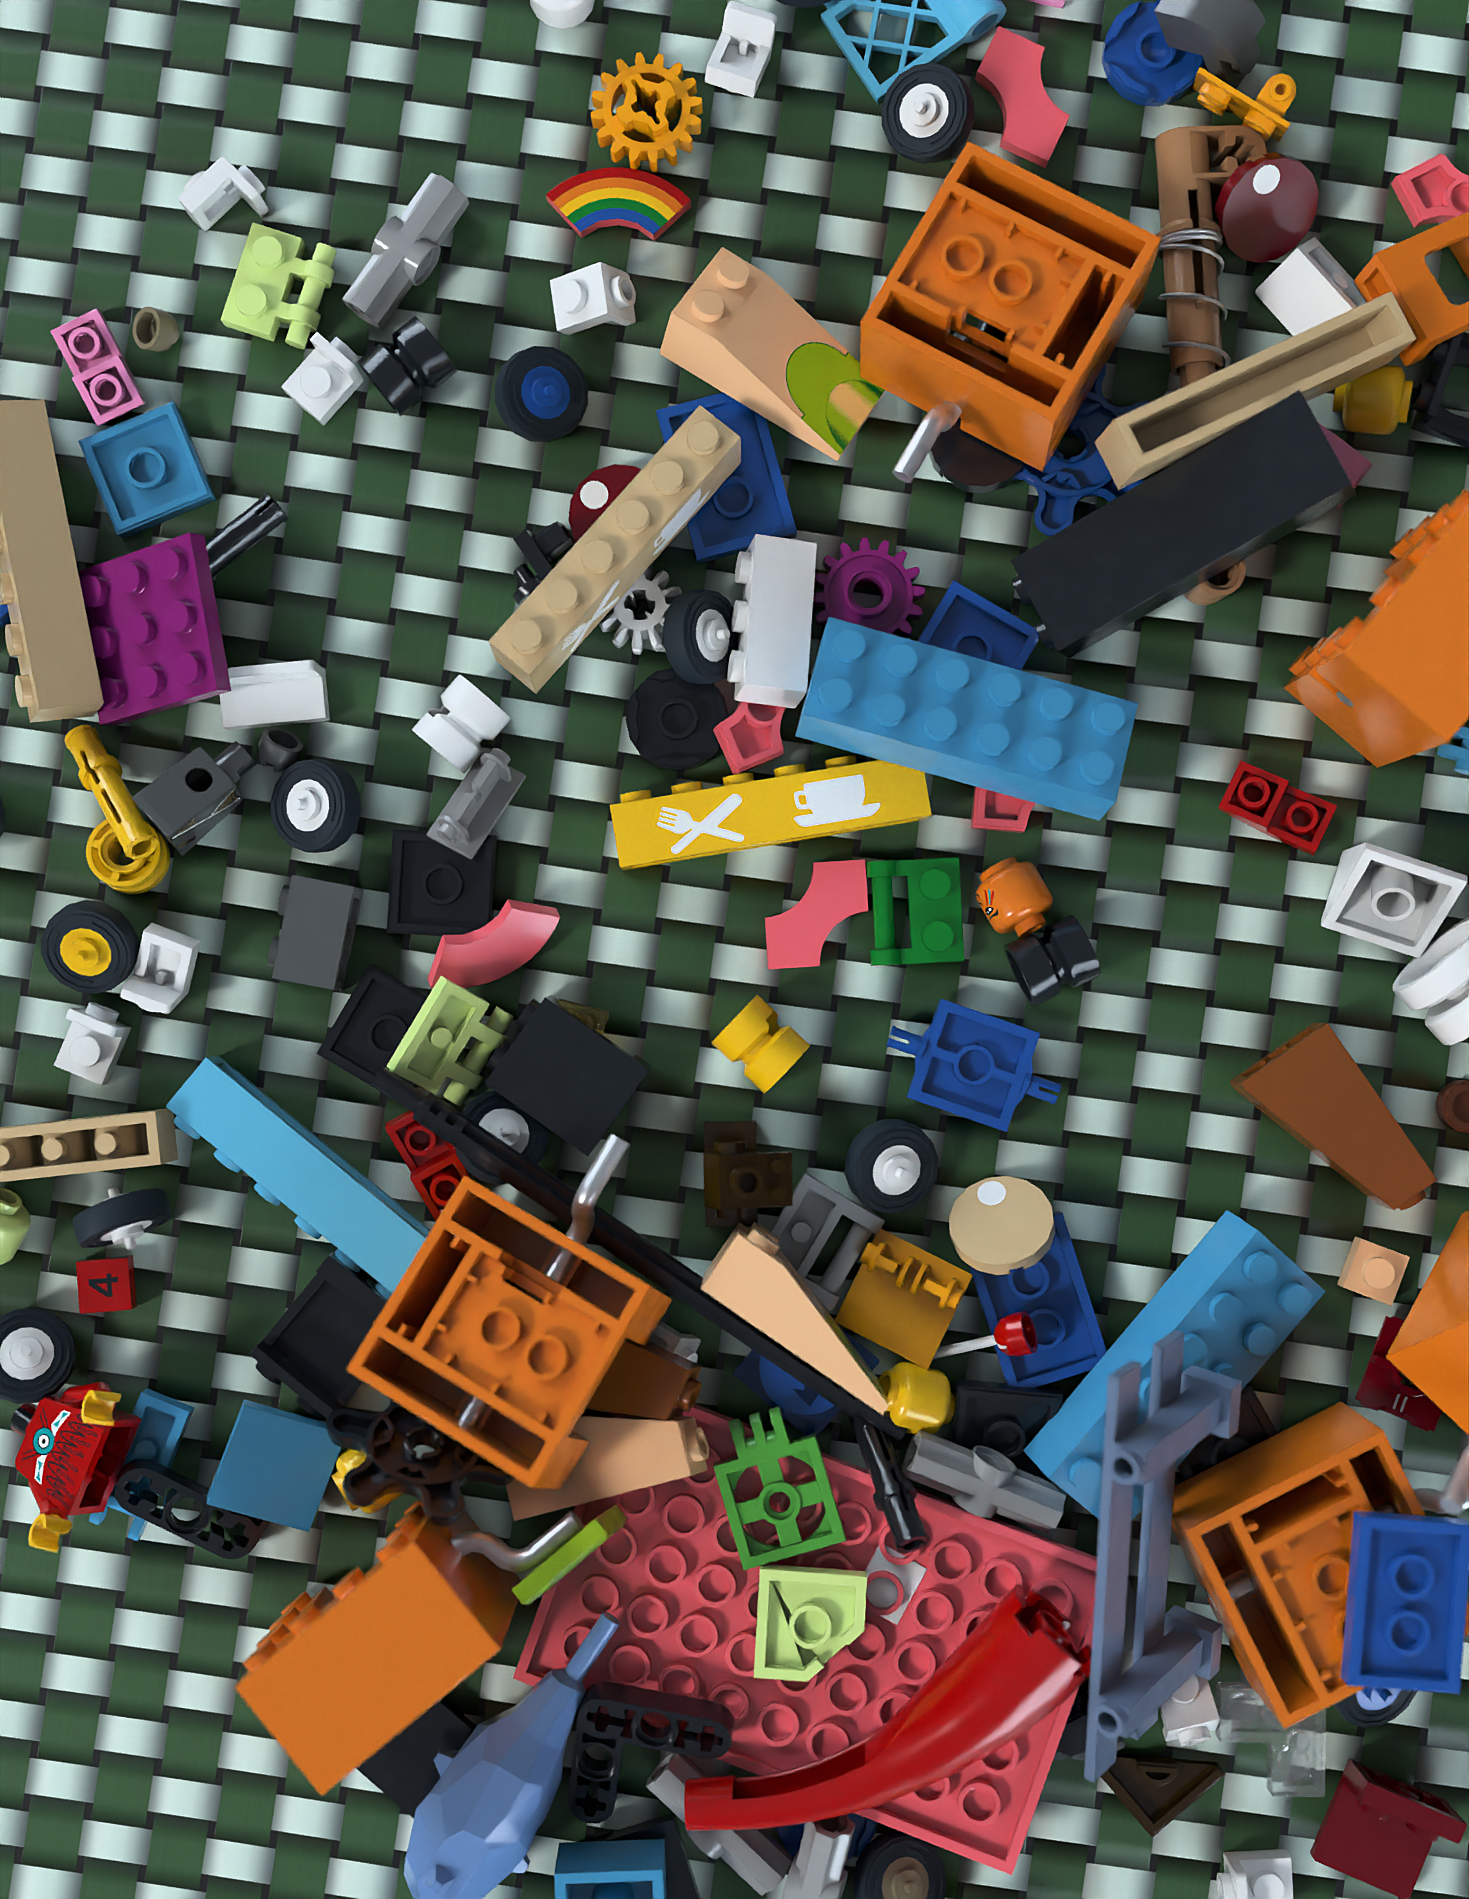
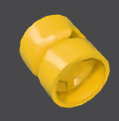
[711,995,810,1093]

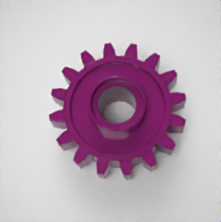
[813,537,925,638]

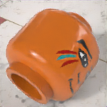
[975,857,1054,938]

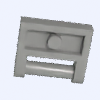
[770,1173,885,1311]

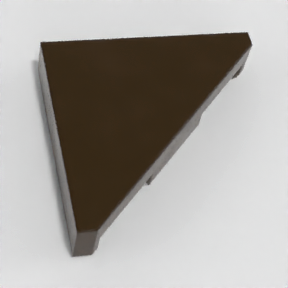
[1100,1754,1226,1838]

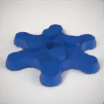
[1012,364,1150,536]

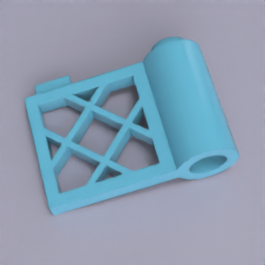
[821,0,1007,105]

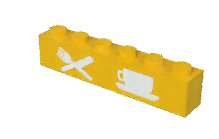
[610,755,932,870]

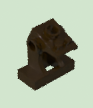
[703,1120,793,1227]

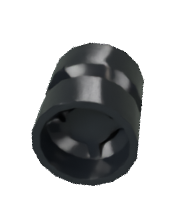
[357,316,457,417]
[1004,915,1101,1007]

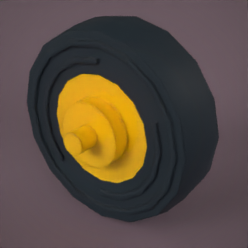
[41,900,139,994]

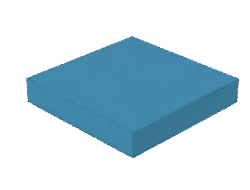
[78,401,217,539]
[207,1399,341,1532]

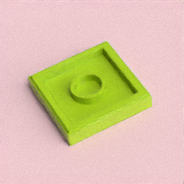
[512,1504,628,1605]

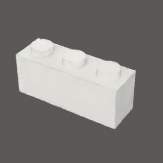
[727,534,817,709]

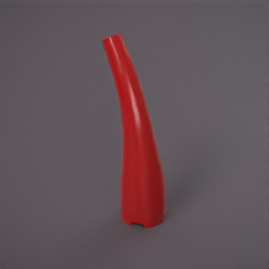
[684,1584,1092,1831]

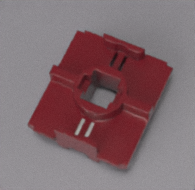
[1355,1316,1442,1432]

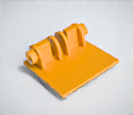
[1192,67,1296,143]
[834,1228,973,1370]

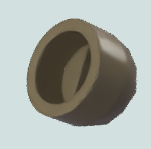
[133,307,180,352]

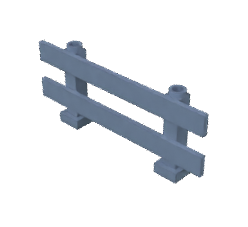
[1084,1330,1242,1783]

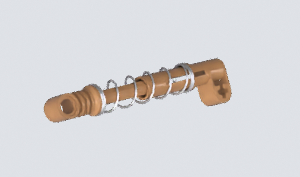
[1154,125,1267,606]

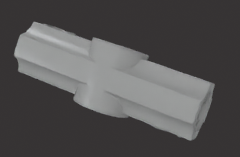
[342,172,470,329]
[902,1430,1067,1534]
[646,1752,792,1896]
[782,1814,855,1899]

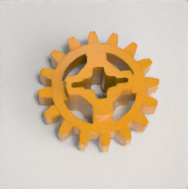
[590,52,703,173]

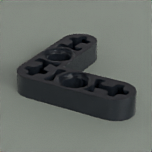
[115,1458,270,1560]
[567,1682,735,1823]

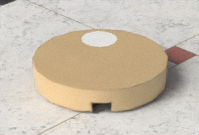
[949,1176,1055,1275]

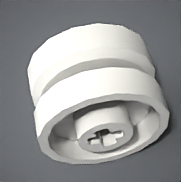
[1393,917,1469,1045]

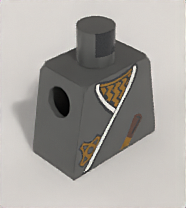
[132,741,257,856]

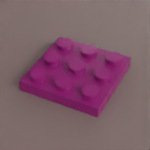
[78,533,232,726]

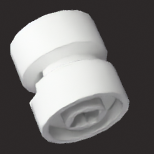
[412,674,511,774]

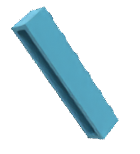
[166,1056,431,1300]

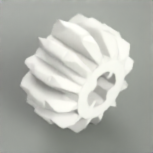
[599,567,682,655]

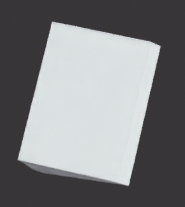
[1321,842,1468,959]

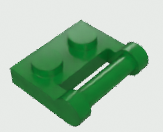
[865,857,964,966]

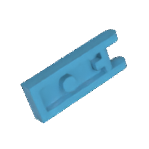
[89,1388,195,1542]

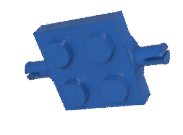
[886,999,1061,1132]

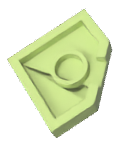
[754,1564,867,1682]

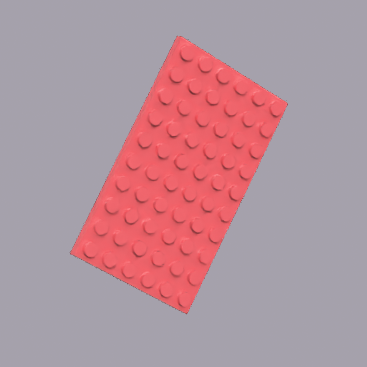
[513,1404,1097,1875]

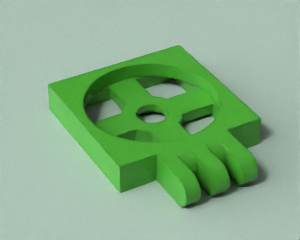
[713,1406,846,1570]

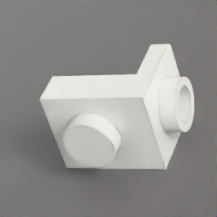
[705,1,777,98]
[177,155,269,232]
[550,262,636,335]
[120,923,201,1014]
[1159,1674,1220,1746]

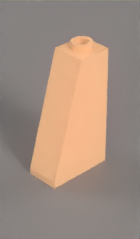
[506,1411,709,1521]

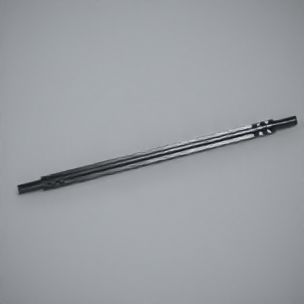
[371,1066,908,1442]

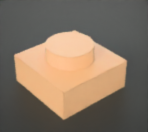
[1337,1236,1410,1306]

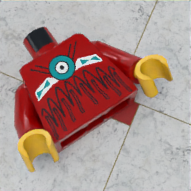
[11,1382,142,1553]

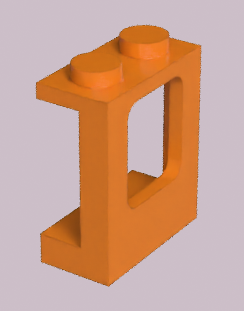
[1354,211,1469,367]

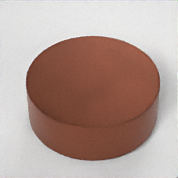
[1436,1080,1469,1133]

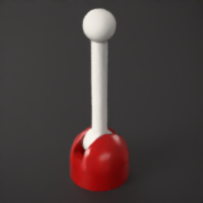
[932,1311,1038,1361]

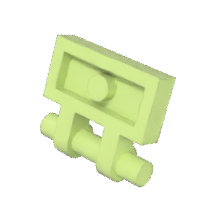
[220,223,337,349]
[387,976,514,1106]

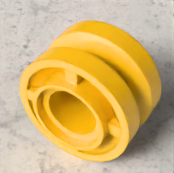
[86,819,170,894]

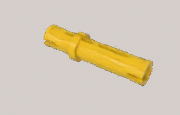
[64,725,158,860]

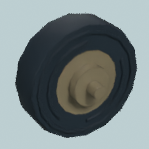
[852,1831,947,1899]

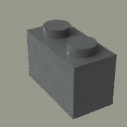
[268,875,364,990]

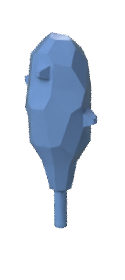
[404,1611,620,1899]

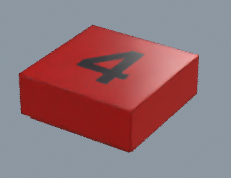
[76,1255,137,1314]

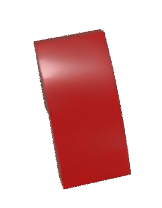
[1218,760,1337,856]
[385,1110,477,1221]

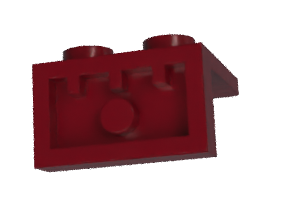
[1310,1758,1467,1899]

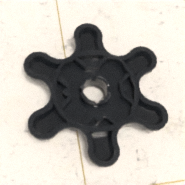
[326,1396,516,1527]

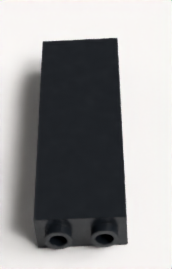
[1011,390,1356,658]

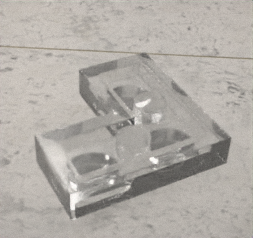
[1215,1682,1326,1797]

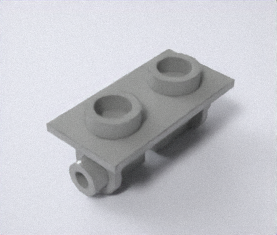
[427,748,526,860]

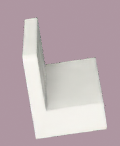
[1255,237,1367,336]
[220,660,330,730]

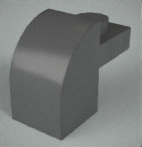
[1154,0,1266,89]

